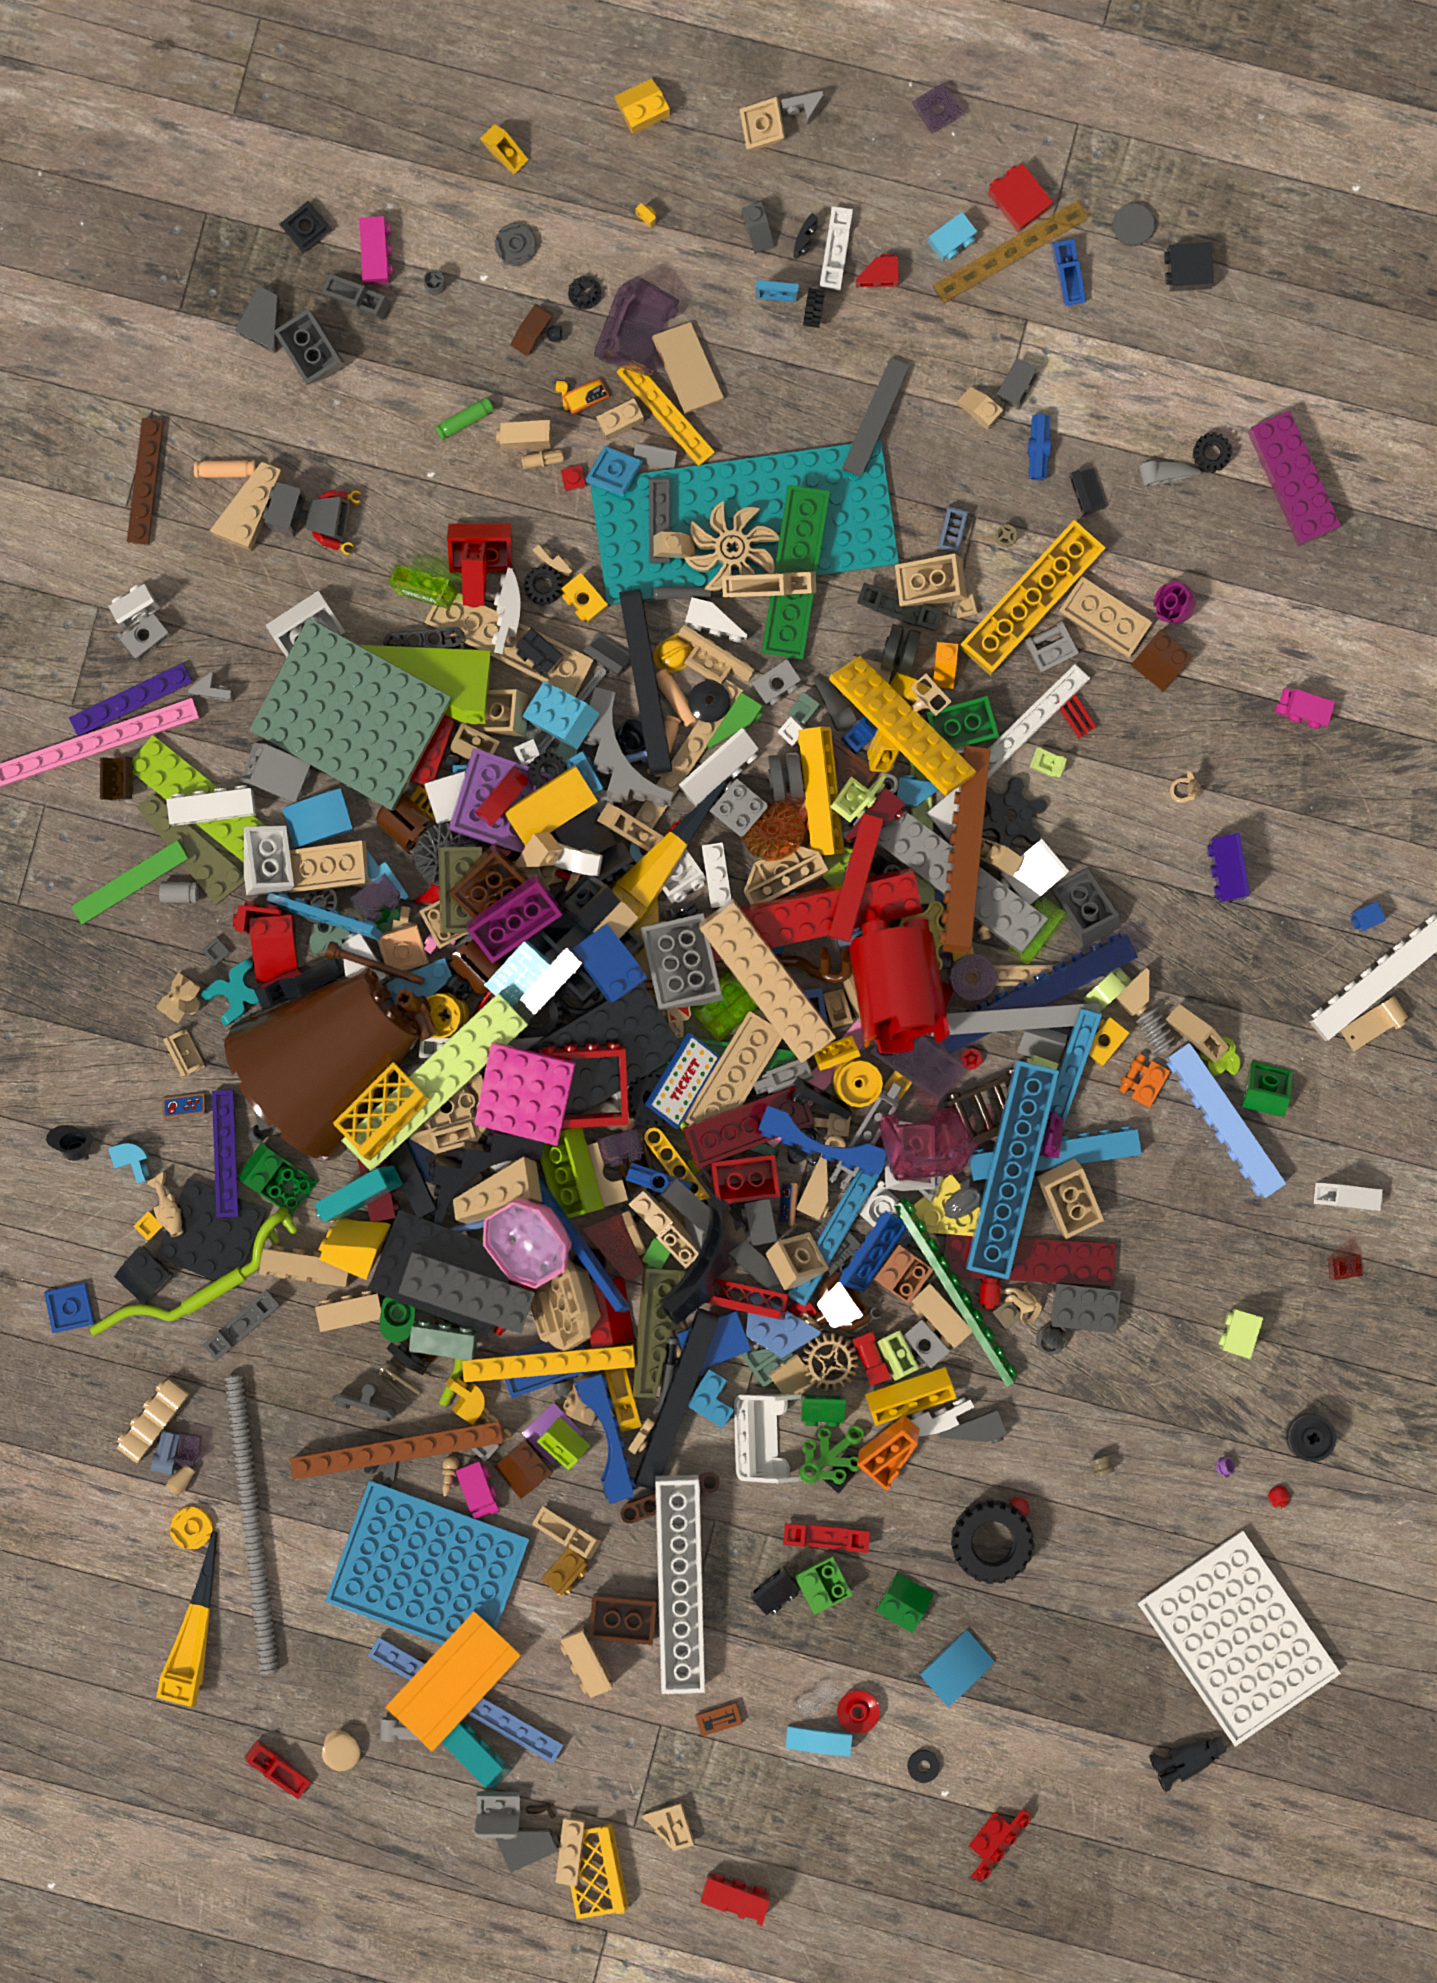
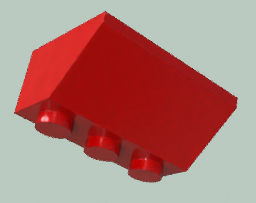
[447,523,513,573]
[710,1155,780,1204]
[590,1277,635,1349]

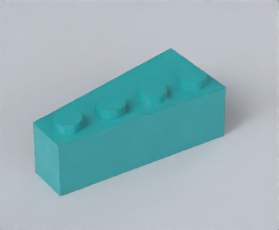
[441,1720,513,1788]

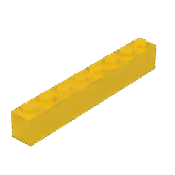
[462,1344,635,1382]

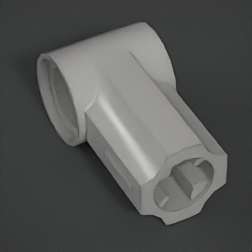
[380,1717,419,1742]

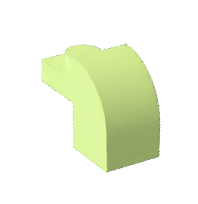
[1083,965,1132,1011]

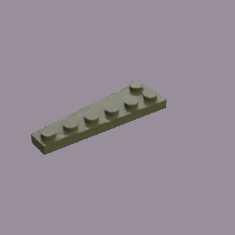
[137,794,245,905]
[633,1268,685,1398]

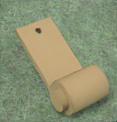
[1340,996,1408,1052]

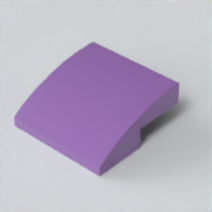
[521,1403,583,1464]

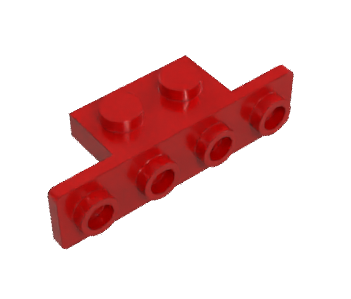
[968,1808,1033,1882]

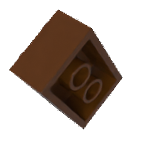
[589,1593,657,1645]

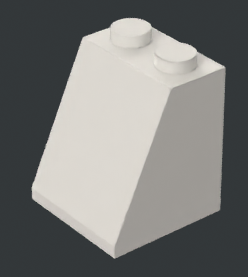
[1000,839,1069,904]
[342,933,391,984]

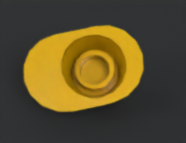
[653,633,694,673]

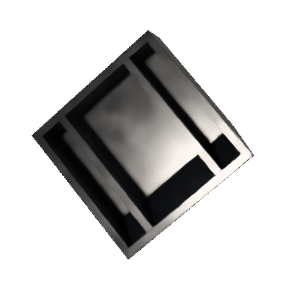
[527,906,644,1006]

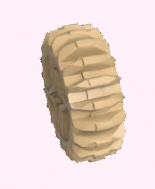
[801,1333,858,1391]

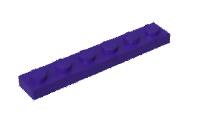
[69,663,193,737]
[212,1090,239,1219]

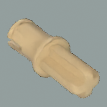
[521,450,564,469]

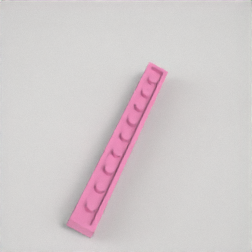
[0,698,200,787]

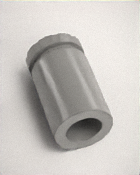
[159,882,199,903]

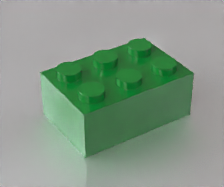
[925,696,999,751]

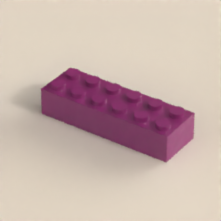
[1247,411,1341,547]

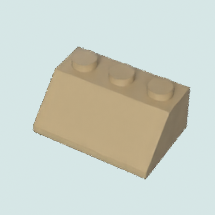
[559,1626,614,1698]

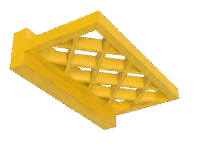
[333,1062,430,1161]
[560,1823,629,1919]

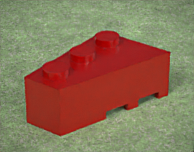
[700,1873,770,1926]

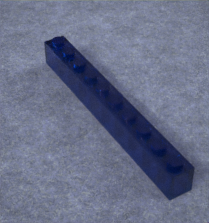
[942,932,1138,1054]

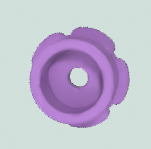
[1216,1457,1235,1478]

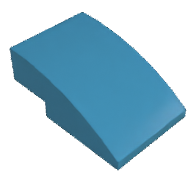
[282,788,354,849]
[919,1629,995,1707]

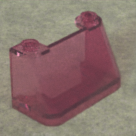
[878,1108,977,1181]

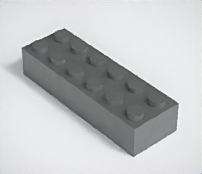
[398,1252,535,1334]

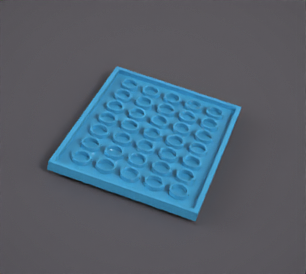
[325,1480,530,1645]

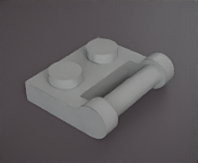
[1024,621,1079,673]

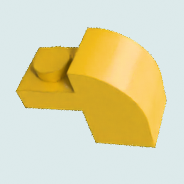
[445,1377,485,1425]

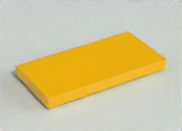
[504,765,598,847]

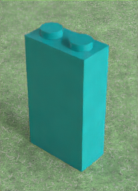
[314,1165,403,1223]

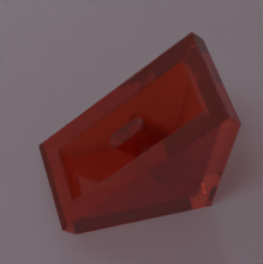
[1327,1255,1363,1280]

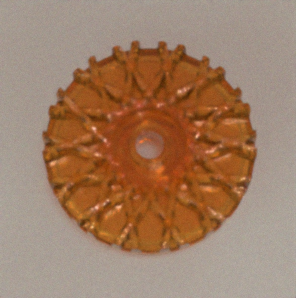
[742,801,805,861]

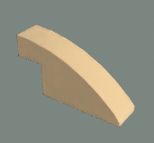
[722,571,816,597]

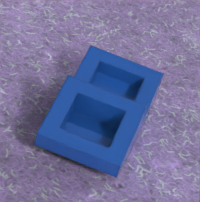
[841,716,878,754]

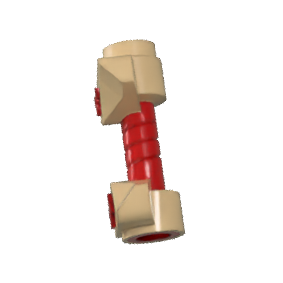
[542,865,584,892]

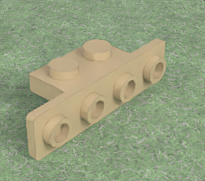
[677,625,754,684]

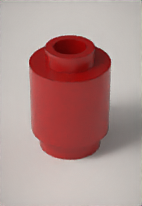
[979,1278,1002,1309]

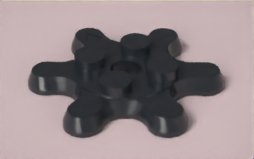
[982,777,1047,849]

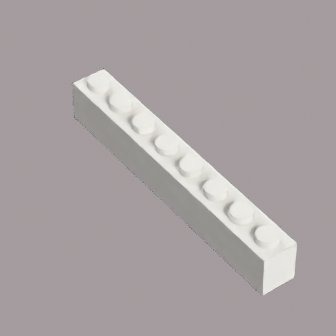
[1309,914,1437,1041]

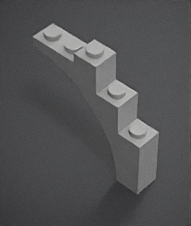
[584,687,673,807]

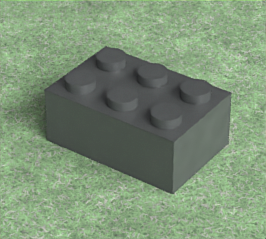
[1050,1283,1121,1334]

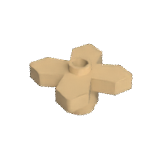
[156,973,200,1023]

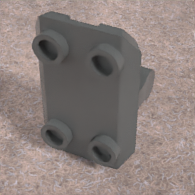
[332,1384,397,1422]

